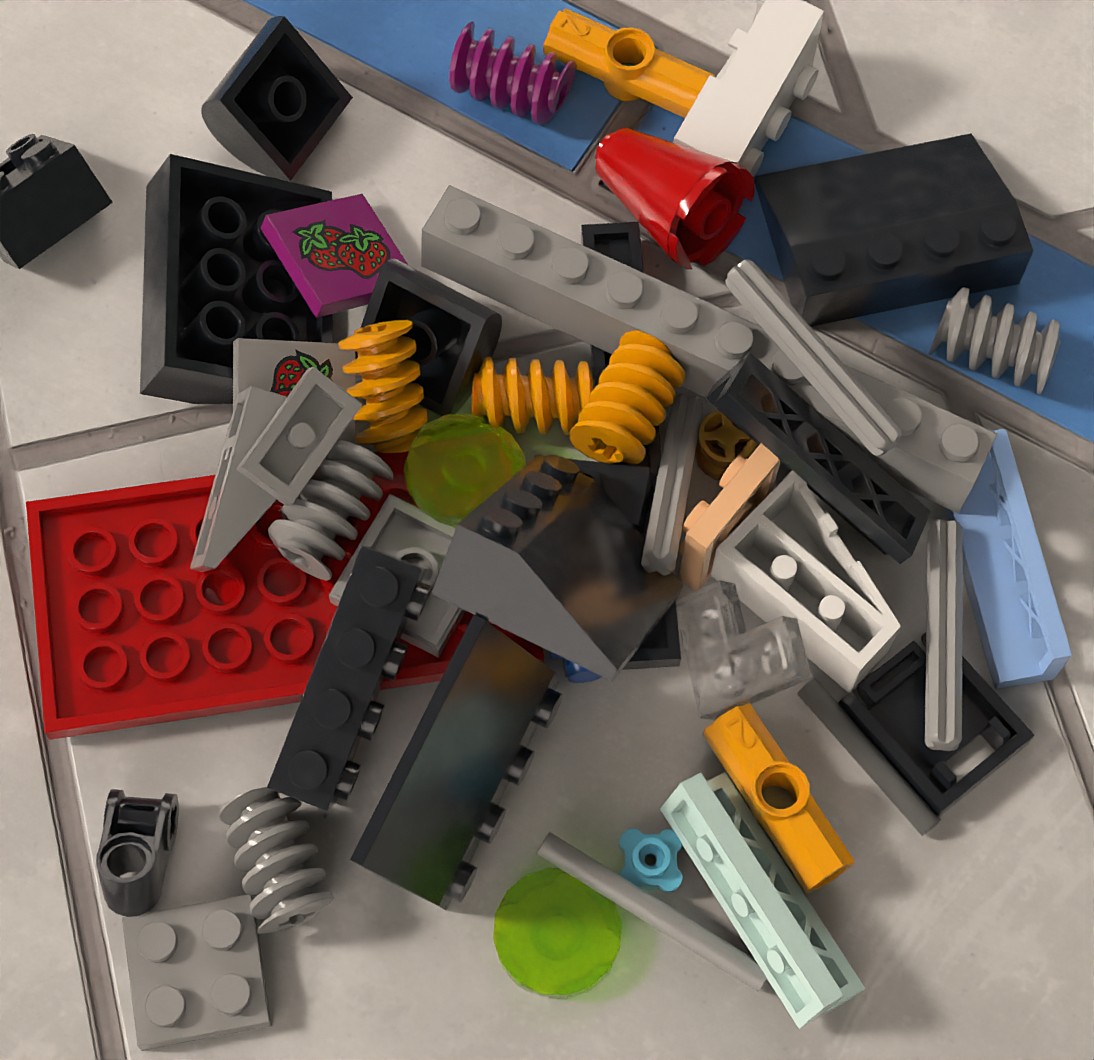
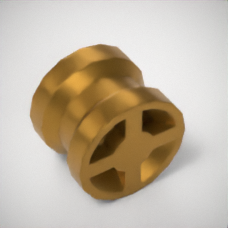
[695,410,757,480]

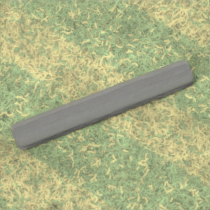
[725,259,902,457]
[641,394,703,575]
[925,519,963,751]

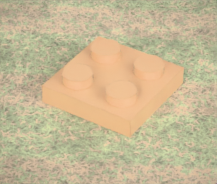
[678,443,781,592]

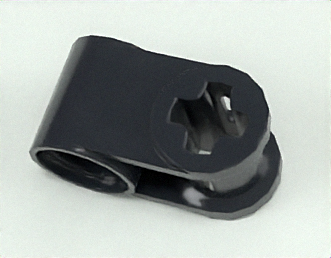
[96,789,179,917]

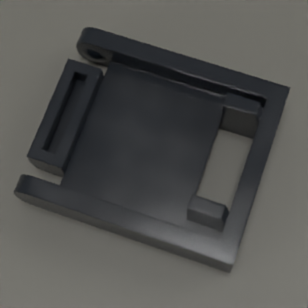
[838,632,1035,817]

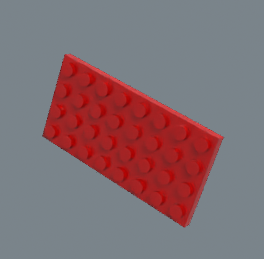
[26,433,544,740]

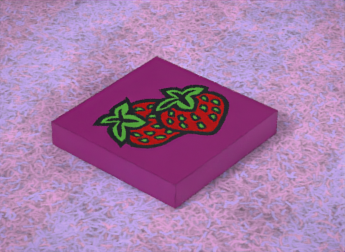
[261,193,408,318]

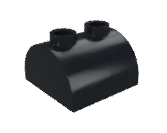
[201,16,353,181]
[355,259,502,420]

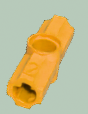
[543,8,715,118]
[703,703,855,894]

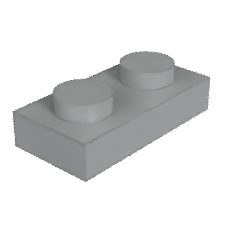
[236,367,362,506]

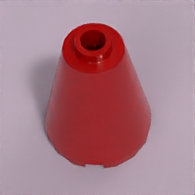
[595,128,755,270]

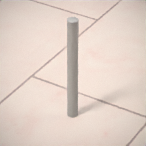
[536,832,767,992]

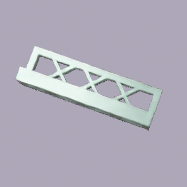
[660,772,865,1029]

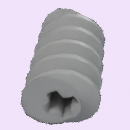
[928,287,1061,395]
[268,439,393,581]
[219,787,334,934]

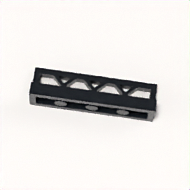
[706,352,931,564]

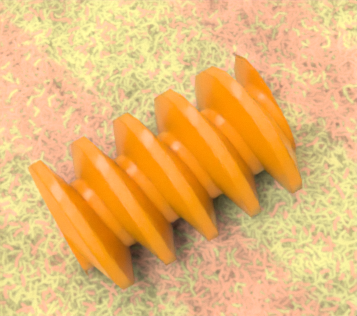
[338,320,431,453]
[570,330,685,464]
[471,357,594,436]

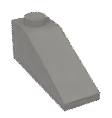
[190,386,287,572]

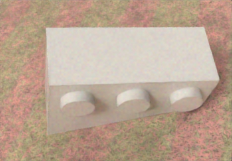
[674,0,824,177]
[711,470,901,693]

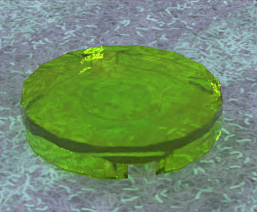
[404,414,526,527]
[493,867,622,1000]

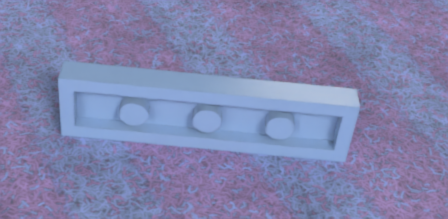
[944,429,1072,690]

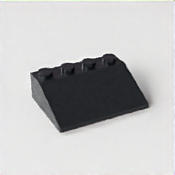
[754,133,1033,327]
[140,154,333,404]
[431,454,683,681]
[350,615,563,910]

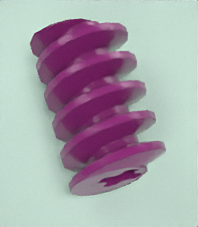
[449,21,577,126]

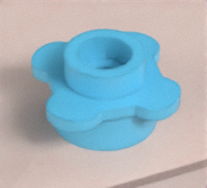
[619,828,683,892]

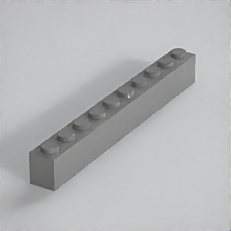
[421,185,997,513]

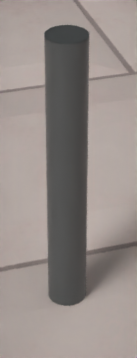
[797,678,941,836]

